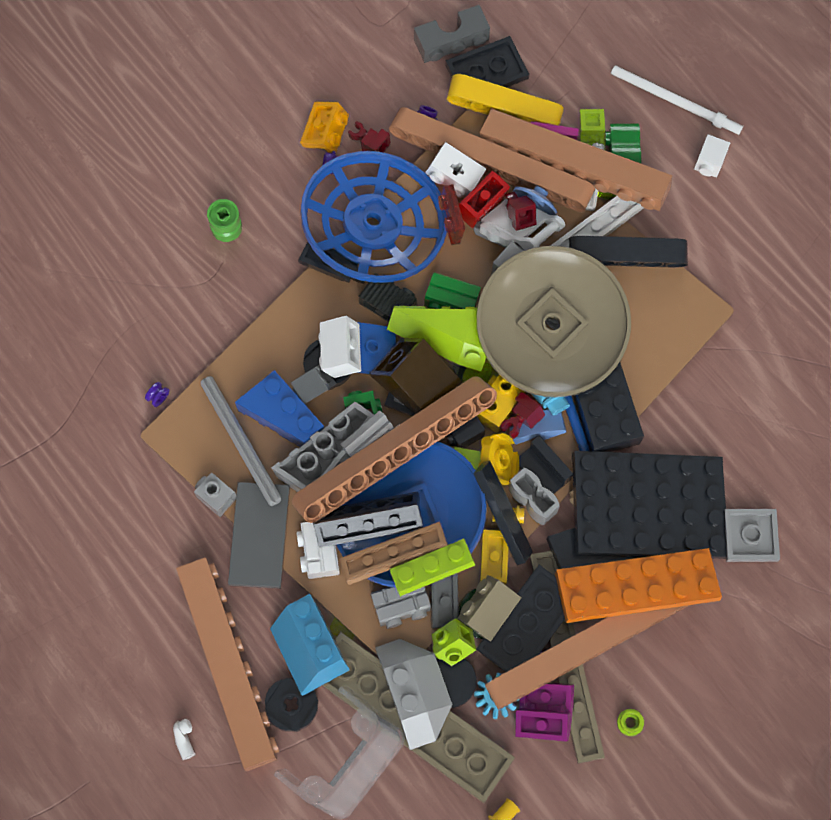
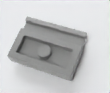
[340,411,394,457]

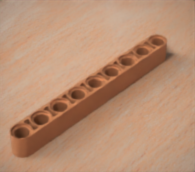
[389,107,595,212]
[292,376,497,523]
[485,605,689,710]

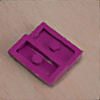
[515,682,574,742]

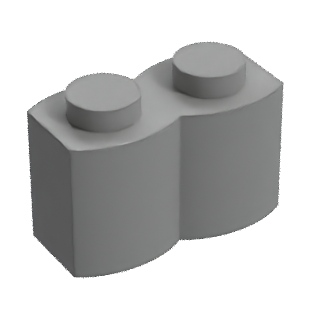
[509,468,560,525]

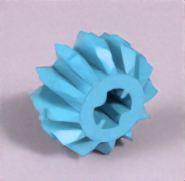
[474,673,519,719]

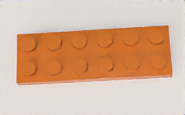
[555,548,722,623]

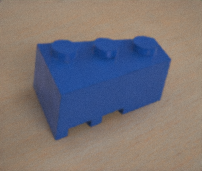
[235,370,324,447]

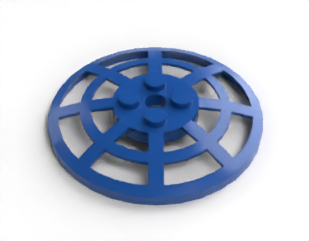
[300,151,448,283]

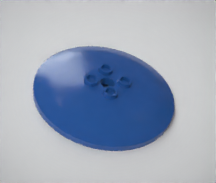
[337,442,487,588]

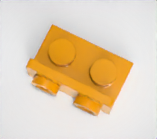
[300,102,349,153]

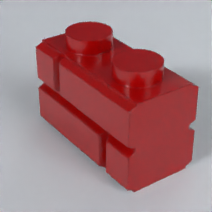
[455,171,510,228]

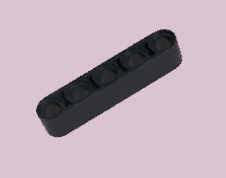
[569,236,688,268]

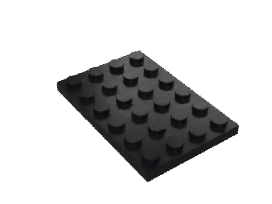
[572,451,727,559]

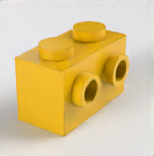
[477,375,526,434]

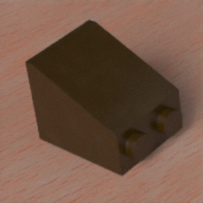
[369,338,462,414]

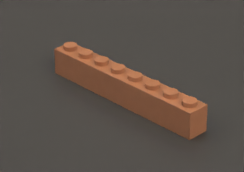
[480,109,673,211]
[176,557,279,771]

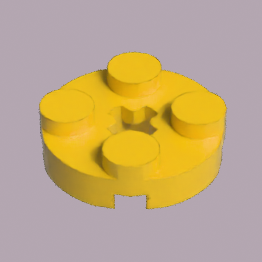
[478,433,519,485]

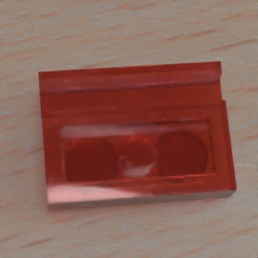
[438,184,465,245]

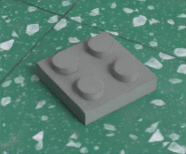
[724,509,780,562]

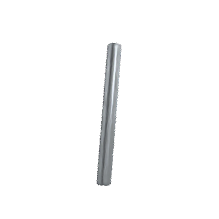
[201,376,281,506]

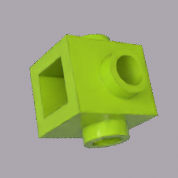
[431,618,476,666]

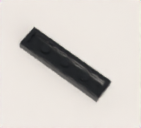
[474,460,533,565]

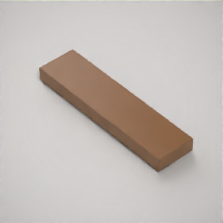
[340,521,448,585]

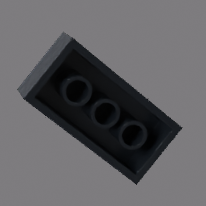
[572,362,644,452]

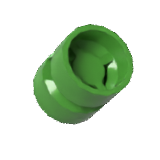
[207,199,242,242]

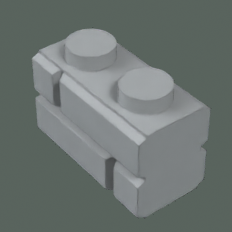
[371,587,431,629]

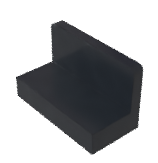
[519,436,573,494]

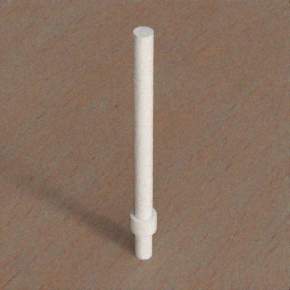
[611,65,743,135]

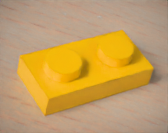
[480,530,508,585]

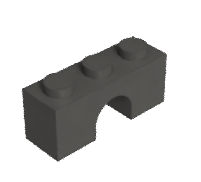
[414,5,490,63]

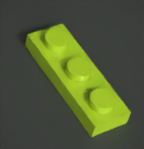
[389,539,475,596]

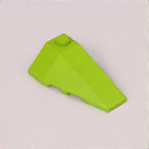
[387,306,486,371]

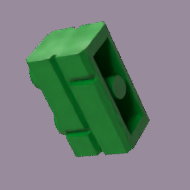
[424,272,481,309]

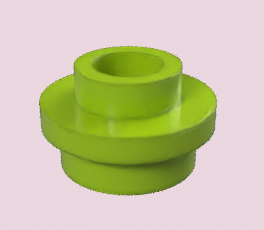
[617,709,644,736]

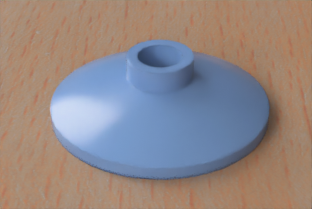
[513,186,557,215]

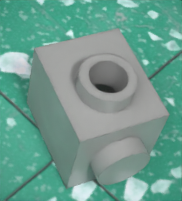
[194,472,236,517]

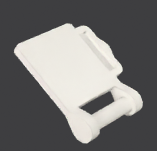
[479,199,565,251]

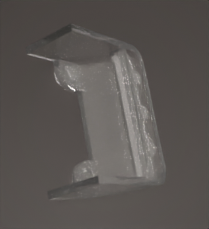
[274,686,405,819]

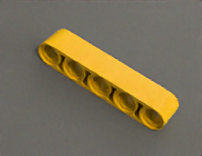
[447,74,564,126]

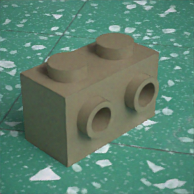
[458,575,521,641]

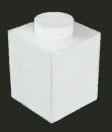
[694,135,730,178]

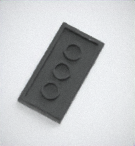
[228,482,290,589]

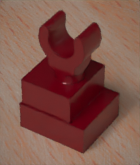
[348,121,391,153]
[505,192,537,231]
[500,391,545,439]

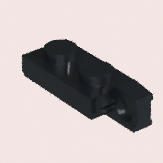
[298,241,365,284]

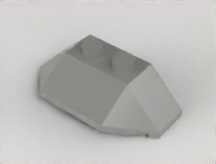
[375,639,452,750]

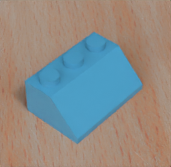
[270,594,350,696]

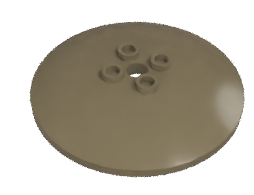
[476,246,631,397]

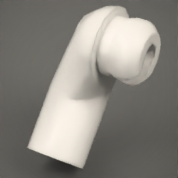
[173,719,195,760]

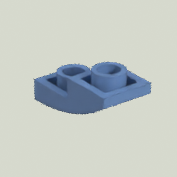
[509,410,567,445]

